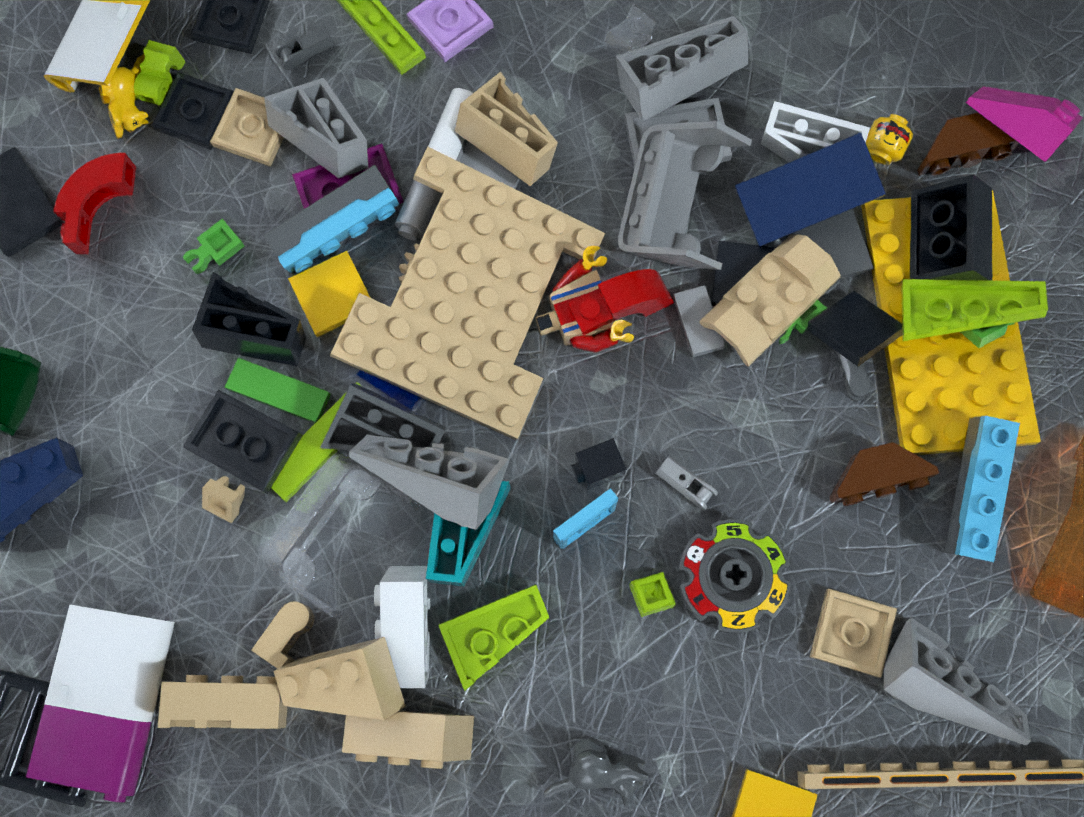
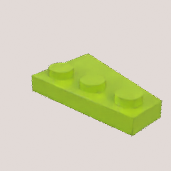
[438,584,550,692]

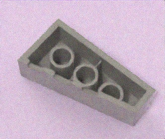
[616,16,749,122]

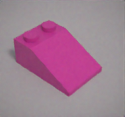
[965,86,1083,162]

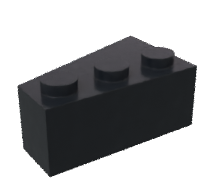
[192,272,306,367]

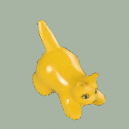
[99,54,149,139]

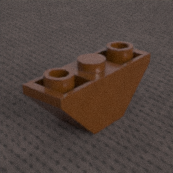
[917,112,1019,176]
[829,442,939,506]

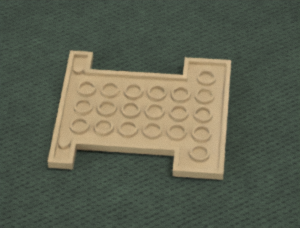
[330,147,605,440]

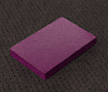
[292,143,404,209]

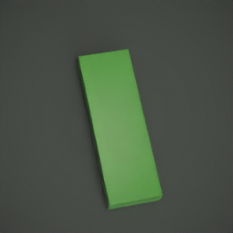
[224,358,331,423]

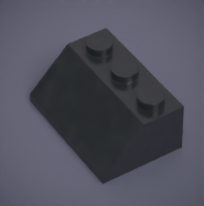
[910,174,992,281]

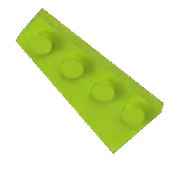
[901,279,1048,341]

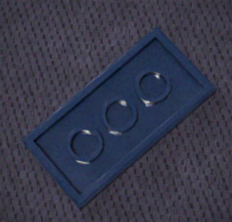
[735,133,886,247]

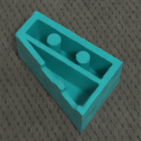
[426,481,511,587]

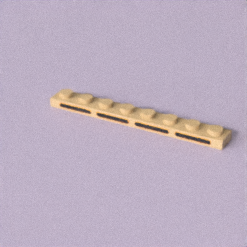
[797,759,1084,789]

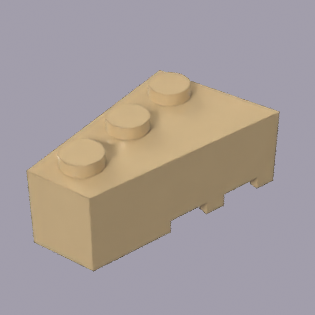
[273,637,406,721]
[342,710,474,769]

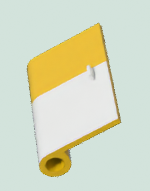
[44,0,150,92]

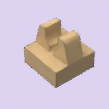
[202,476,245,523]

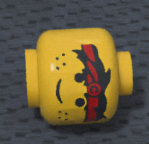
[866,114,913,165]

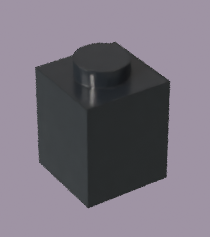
[571,438,627,490]

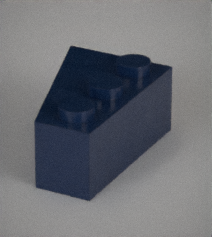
[0,437,83,543]

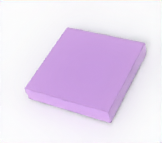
[407,0,493,62]

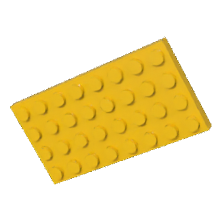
[861,190,1041,455]

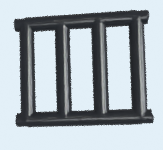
[0,670,88,807]

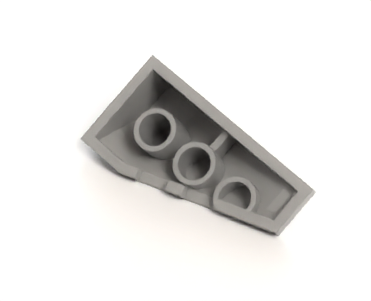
[349,435,509,530]

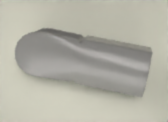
[655,456,718,511]

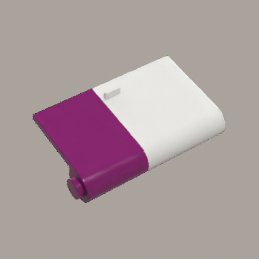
[26,605,175,802]

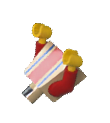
[535,246,634,353]

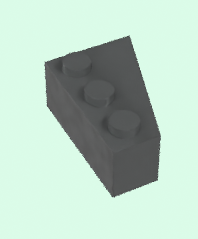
[320,382,445,451]

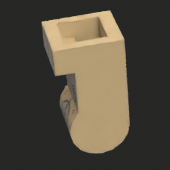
[251,602,314,669]

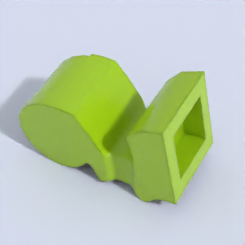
[134,40,186,106]

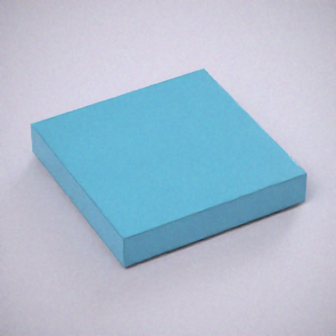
[553,488,618,549]

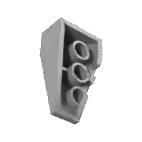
[884,618,1031,745]

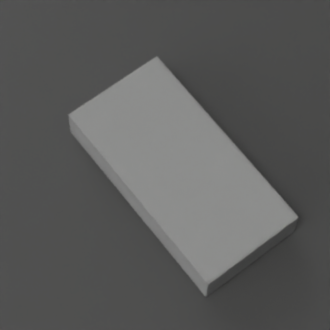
[673,285,725,358]

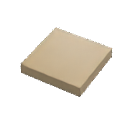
[210,88,284,167]
[810,589,897,678]

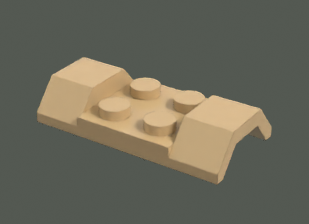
[700,234,841,367]

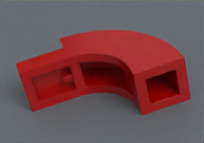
[53,152,136,254]
[568,269,674,336]

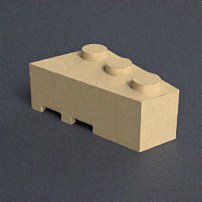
[455,72,558,186]
[158,675,287,729]

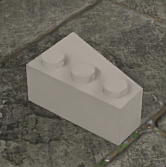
[264,78,368,178]

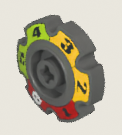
[678,519,791,633]

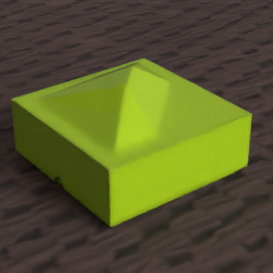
[629,572,676,617]

